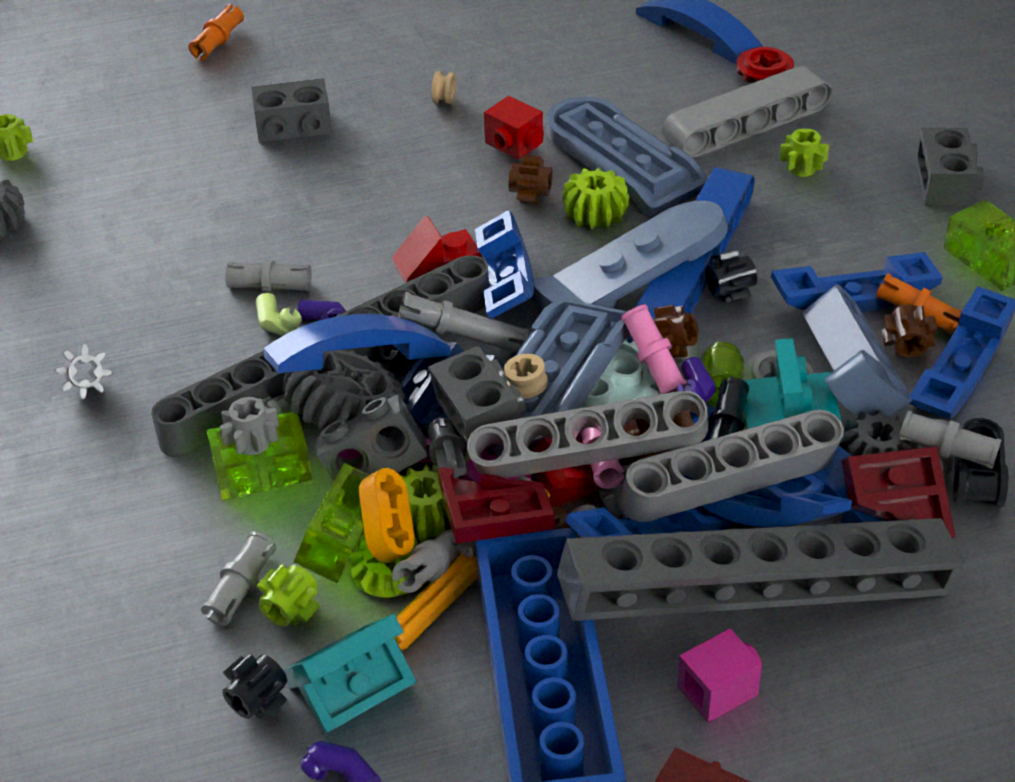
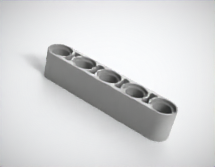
[662,66,832,158]
[467,391,708,478]
[619,410,844,522]

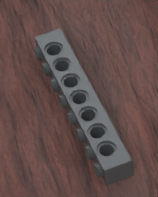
[557,518,965,621]

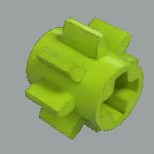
[0,114,34,161]
[779,128,829,177]
[257,565,320,627]

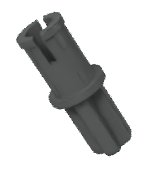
[427,418,467,479]

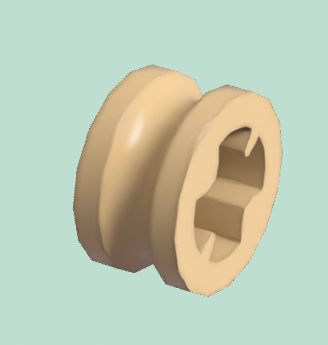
[431,71,457,105]
[504,354,548,398]

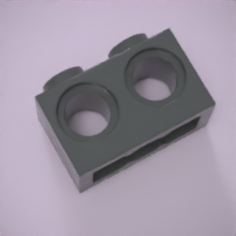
[251,78,332,142]
[916,128,983,206]
[428,346,526,450]
[317,394,428,500]

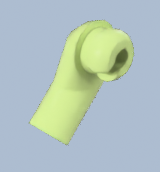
[256,293,302,336]

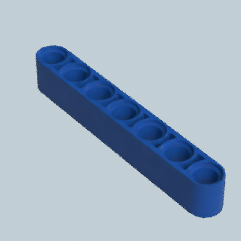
[627,167,755,343]

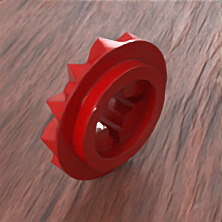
[737,47,794,82]

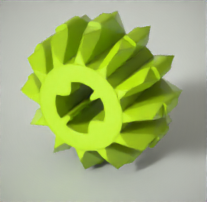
[562,167,629,230]
[401,464,452,542]

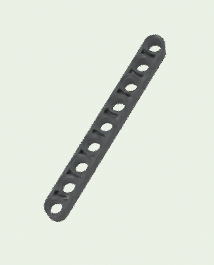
[151,255,489,456]

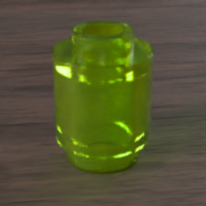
[701,342,745,406]

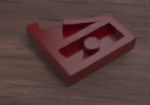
[841,447,956,538]
[438,467,554,544]

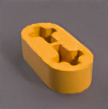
[359,468,415,563]

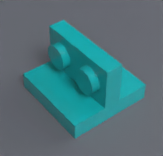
[743,338,843,441]
[283,614,417,734]

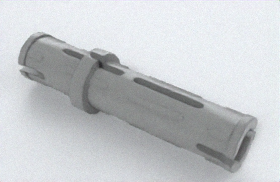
[398,292,529,354]

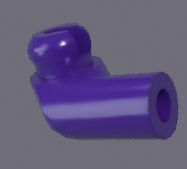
[298,300,346,321]
[677,357,716,404]
[300,741,381,782]

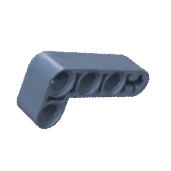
[803,284,912,417]

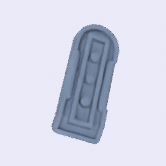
[547,97,708,216]
[530,201,728,310]
[486,299,631,456]

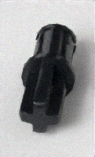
[708,377,750,440]

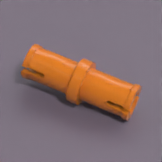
[188,4,244,61]
[875,273,962,336]

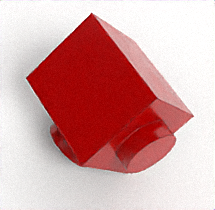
[484,95,544,160]

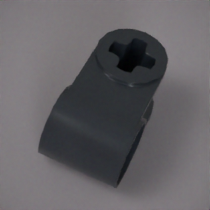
[953,418,1009,507]

